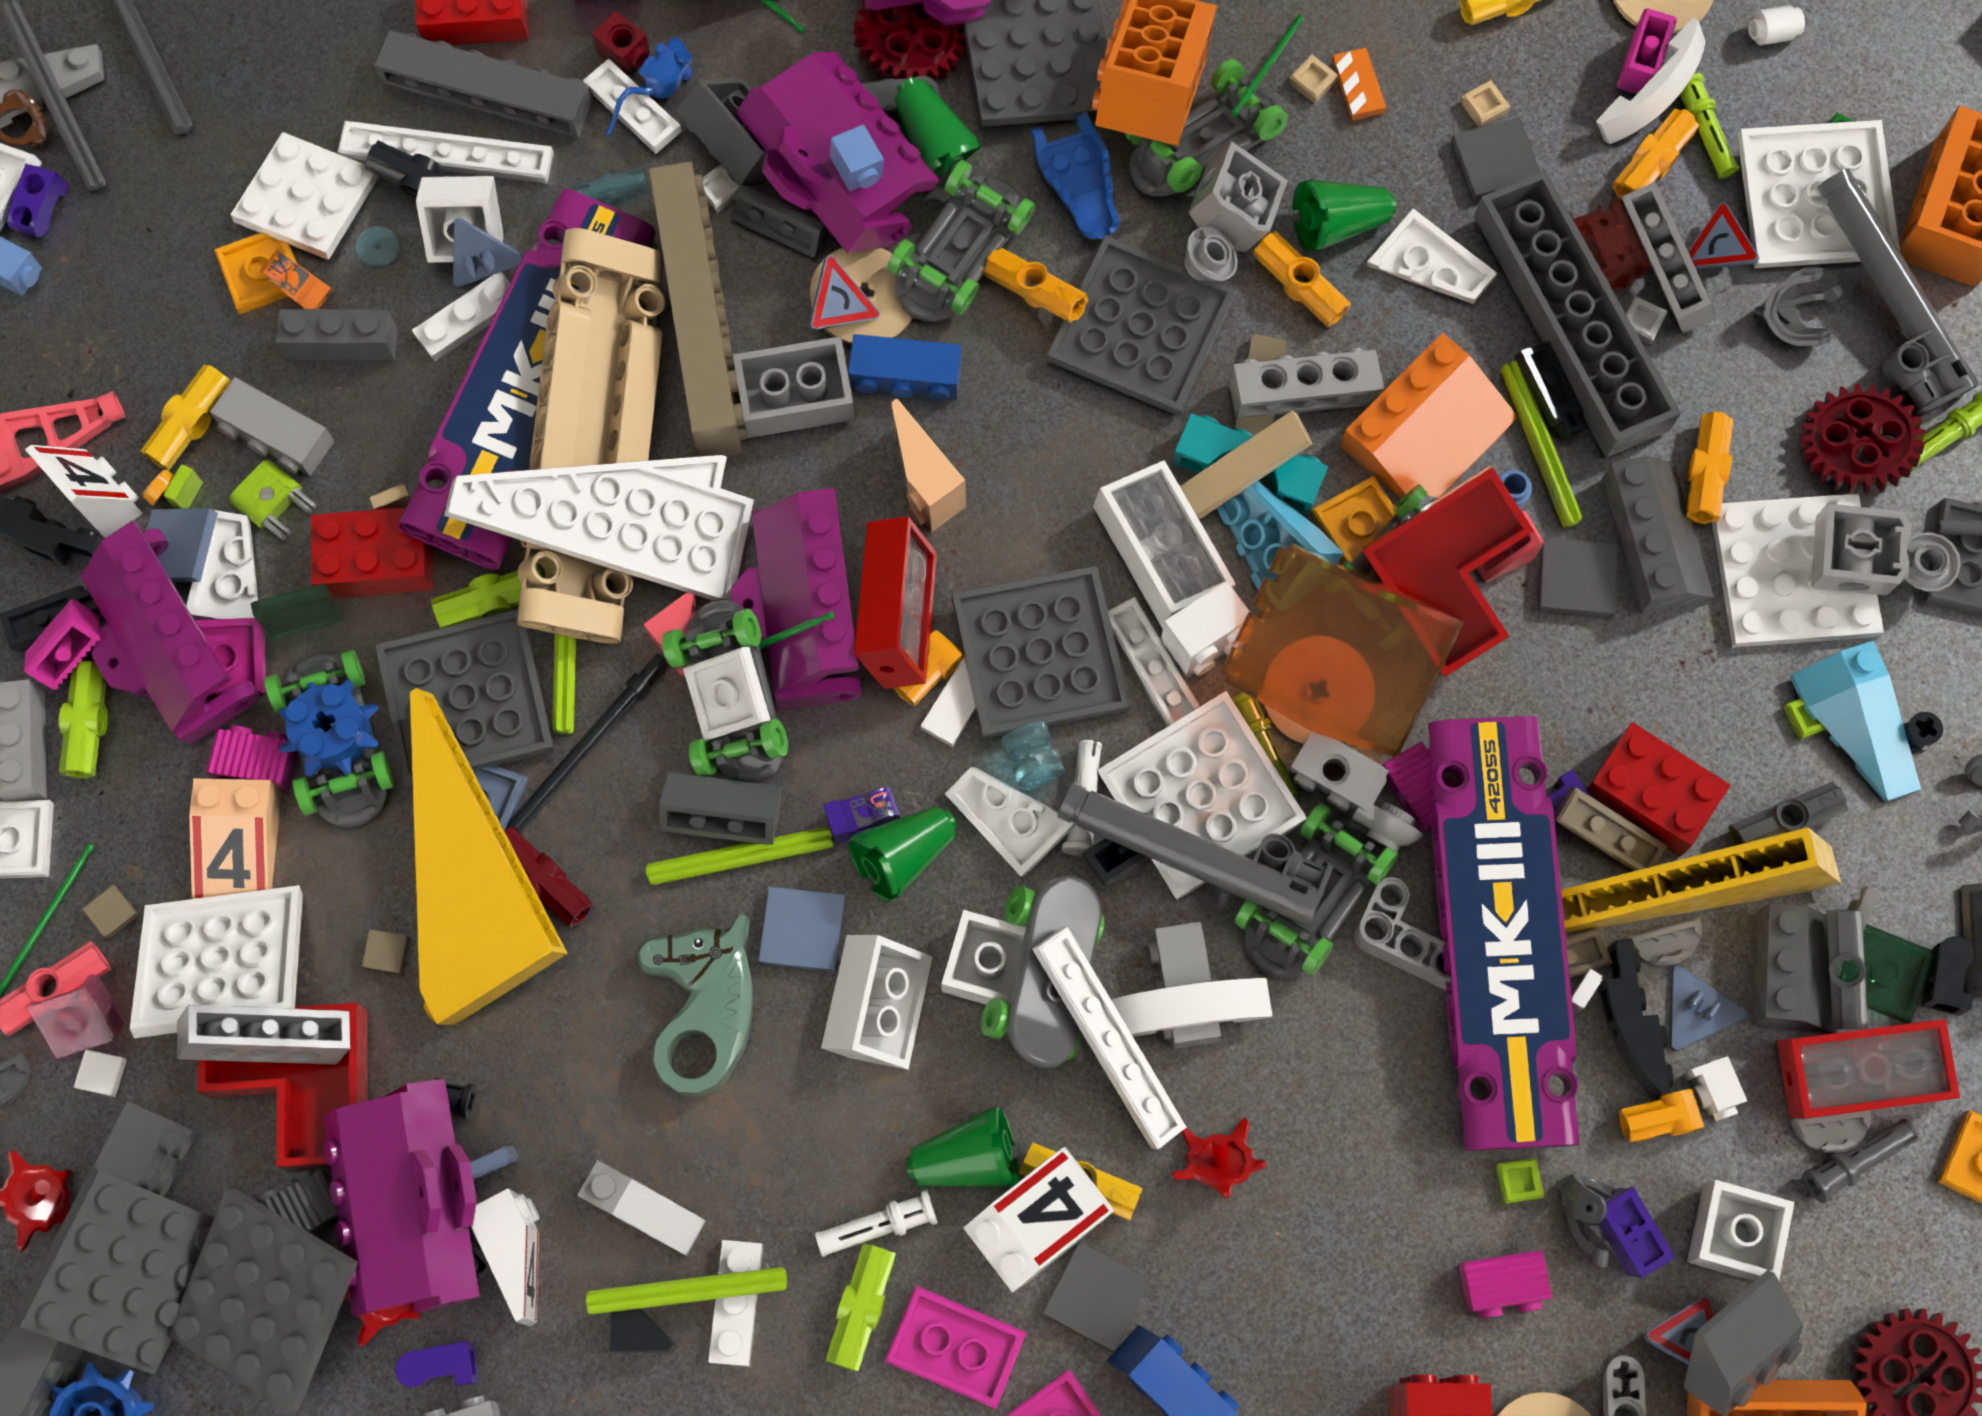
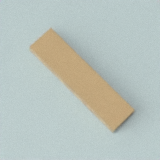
[1180,411,1313,520]

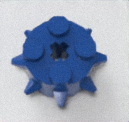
[279,680,379,777]
[49,1362,154,1416]

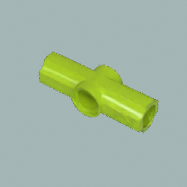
[431,563,543,628]
[59,661,108,779]
[826,1243,896,1372]

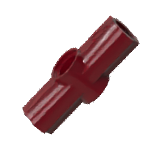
[504,827,594,929]

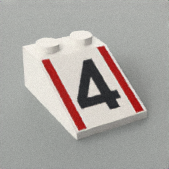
[25,445,143,538]
[963,1147,1115,1293]
[471,1188,540,1327]

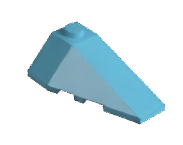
[1216,481,1344,611]
[1790,641,1921,802]

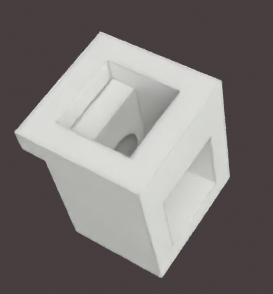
[1682,1056,1747,1122]

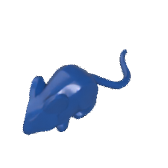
[606,37,693,136]

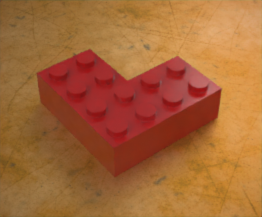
[1362,465,1534,677]
[197,1002,368,1172]

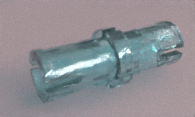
[573,166,648,201]

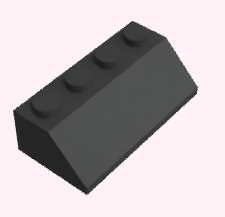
[1602,456,1714,614]

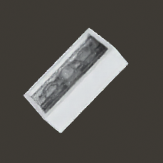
[1093,460,1236,629]

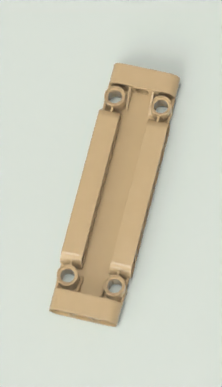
[517,228,665,644]

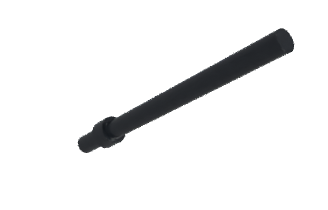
[508,653,668,832]

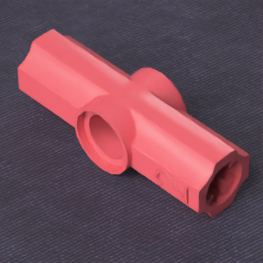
[0,941,111,1036]

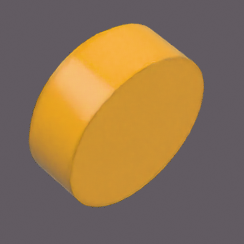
[142,470,174,506]

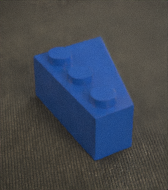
[1106,1325,1240,1416]

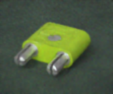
[229,459,316,540]

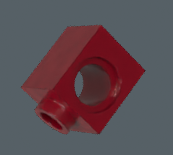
[592,10,651,76]

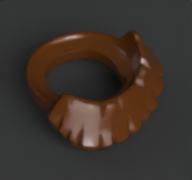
[0,89,48,147]

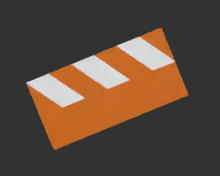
[1332,47,1387,121]

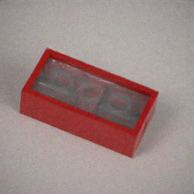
[854,516,937,689]
[1776,1019,1960,1119]

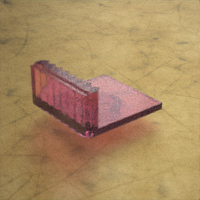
[27,974,125,1059]

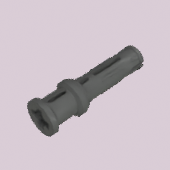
[1803,1118,1919,1203]

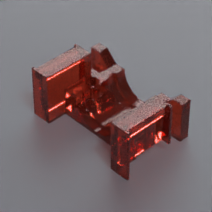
[1569,197,1651,290]

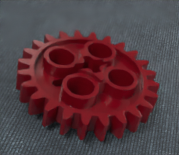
[852,0,966,83]
[1800,384,1925,495]
[1850,1308,1982,1416]

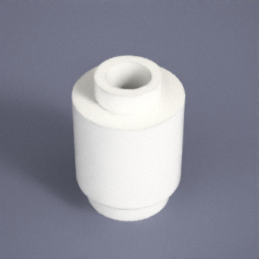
[1748,5,1805,46]

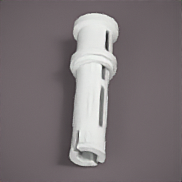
[1062,740,1102,857]
[815,1189,938,1257]

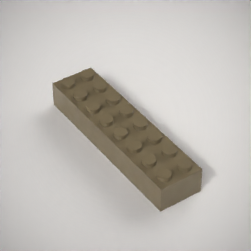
[649,161,748,457]

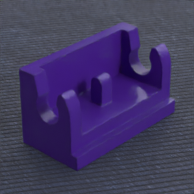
[1597,1187,1676,1278]

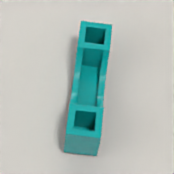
[1173,413,1328,517]

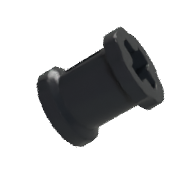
[1903,712,1944,754]
[434,1077,477,1119]

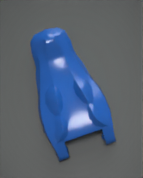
[1030,111,1120,240]

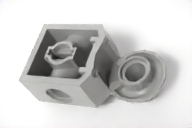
[1184,141,1288,282]
[1811,503,1961,596]
[1290,727,1424,852]

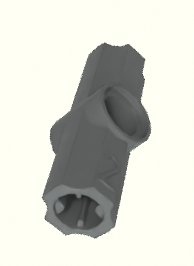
[1728,781,1848,846]
[1826,909,1868,1030]

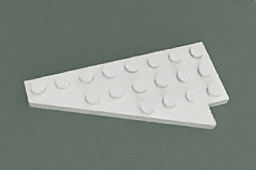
[444,455,754,601]

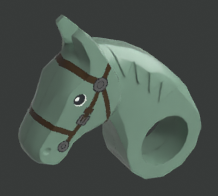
[637,913,753,1098]

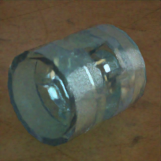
[1001,721,1066,791]

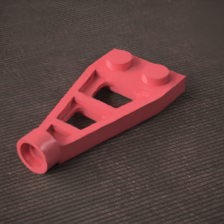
[0,391,125,492]

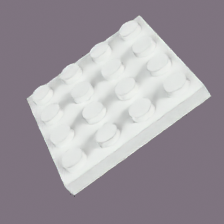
[1737,120,1900,268]
[1712,493,1884,648]
[1097,691,1307,900]
[130,885,303,1038]

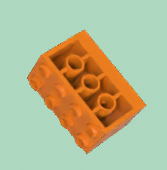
[1092,0,1218,146]
[1899,105,1982,288]

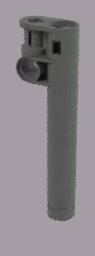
[1817,168,1980,417]
[1057,782,1334,926]

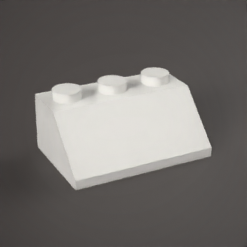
[821,935,933,1070]

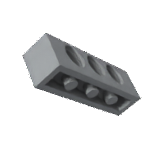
[1622,181,1716,333]
[1228,348,1384,419]
[177,1004,350,1065]

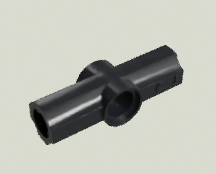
[364,140,458,199]

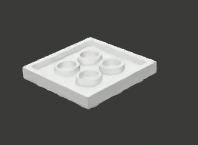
[231,132,379,260]

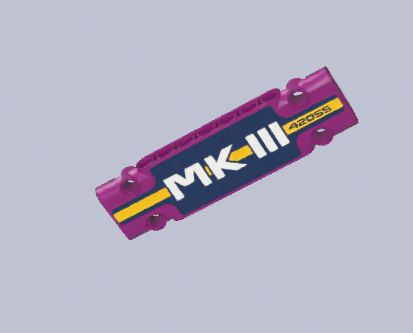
[398,189,656,570]
[1428,716,1580,1151]

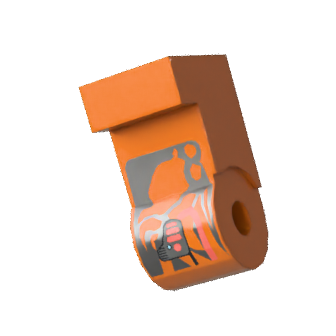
[259,249,334,309]

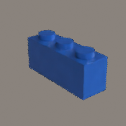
[848,334,962,401]

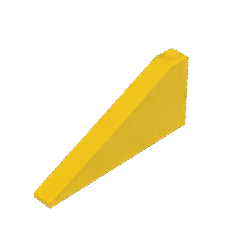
[410,688,568,1026]
[1561,827,1841,934]

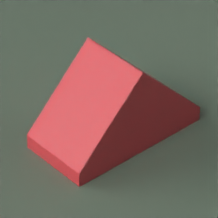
[1477,511,1544,582]
[643,593,697,676]

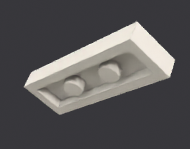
[583,59,682,154]
[412,272,510,362]
[708,1240,763,1367]

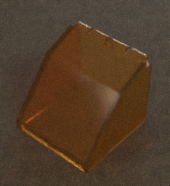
[1221,543,1464,757]

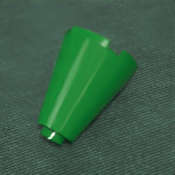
[894,77,982,177]
[1292,179,1396,251]
[848,806,957,903]
[906,1107,1019,1186]

